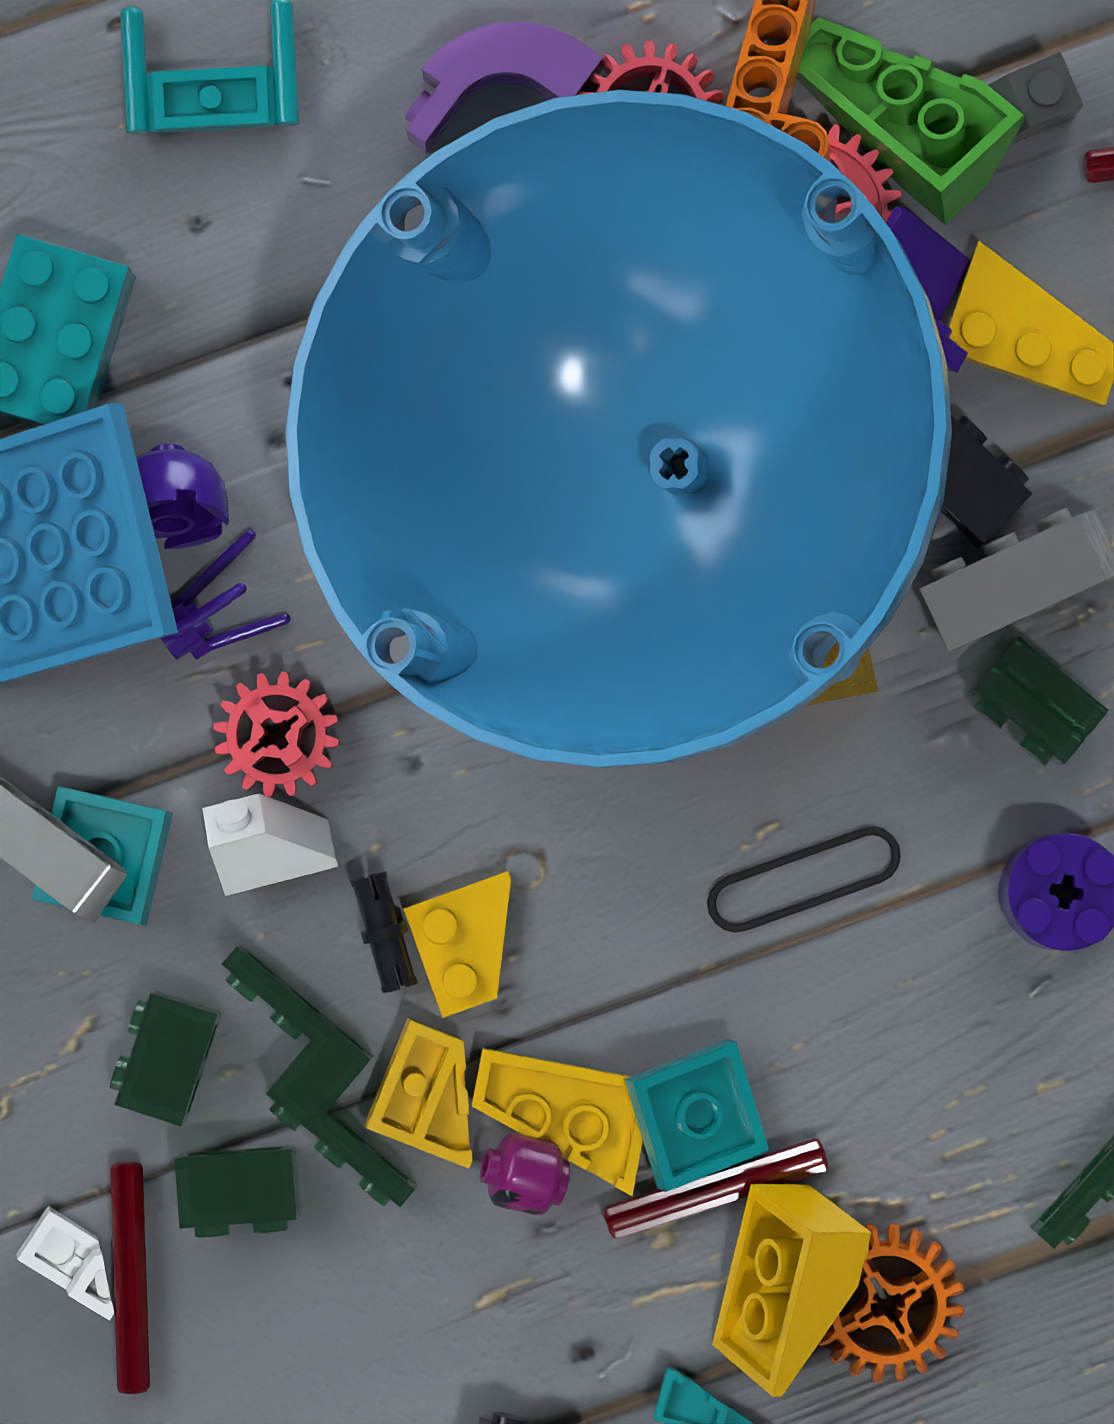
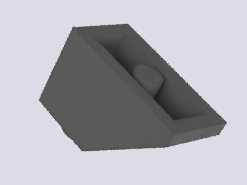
[988,52,1083,145]

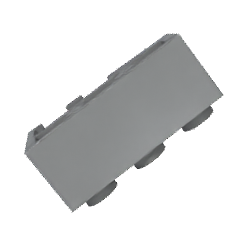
[920,508,1114,652]

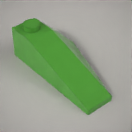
[796,17,1024,225]

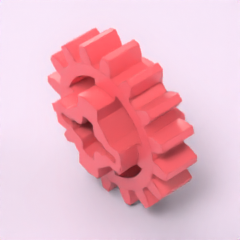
[213,672,340,797]

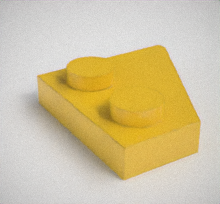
[403,871,511,1018]
[364,1018,473,1169]

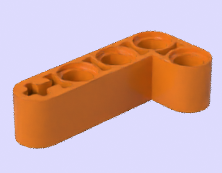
[725,0,830,162]

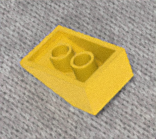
[712,1184,871,1397]

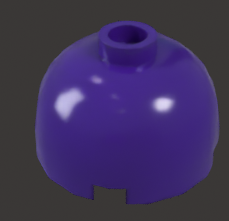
[136,444,229,549]

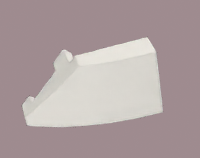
[16,1206,114,1321]

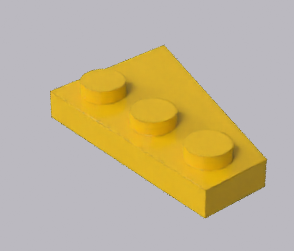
[948,240,1114,408]

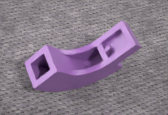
[405,22,603,153]

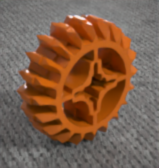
[819,1223,965,1382]

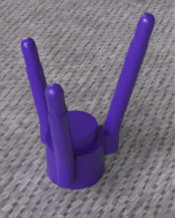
[161,530,291,660]

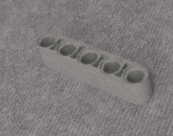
[0,776,128,923]

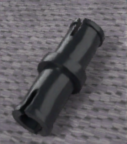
[350,871,418,993]

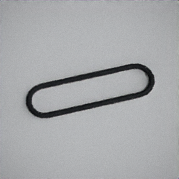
[707,827,901,933]

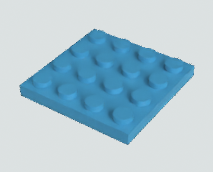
[0,403,178,684]

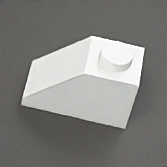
[202,793,338,896]

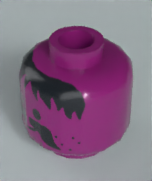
[480,1134,570,1215]

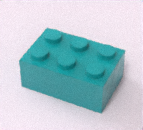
[0,234,136,427]

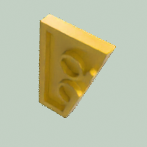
[472,1048,643,1196]

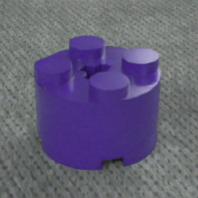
[998,833,1114,951]

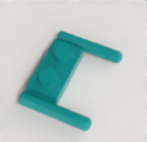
[120,0,299,134]

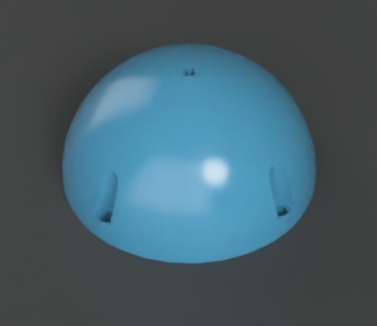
[286,90,952,768]

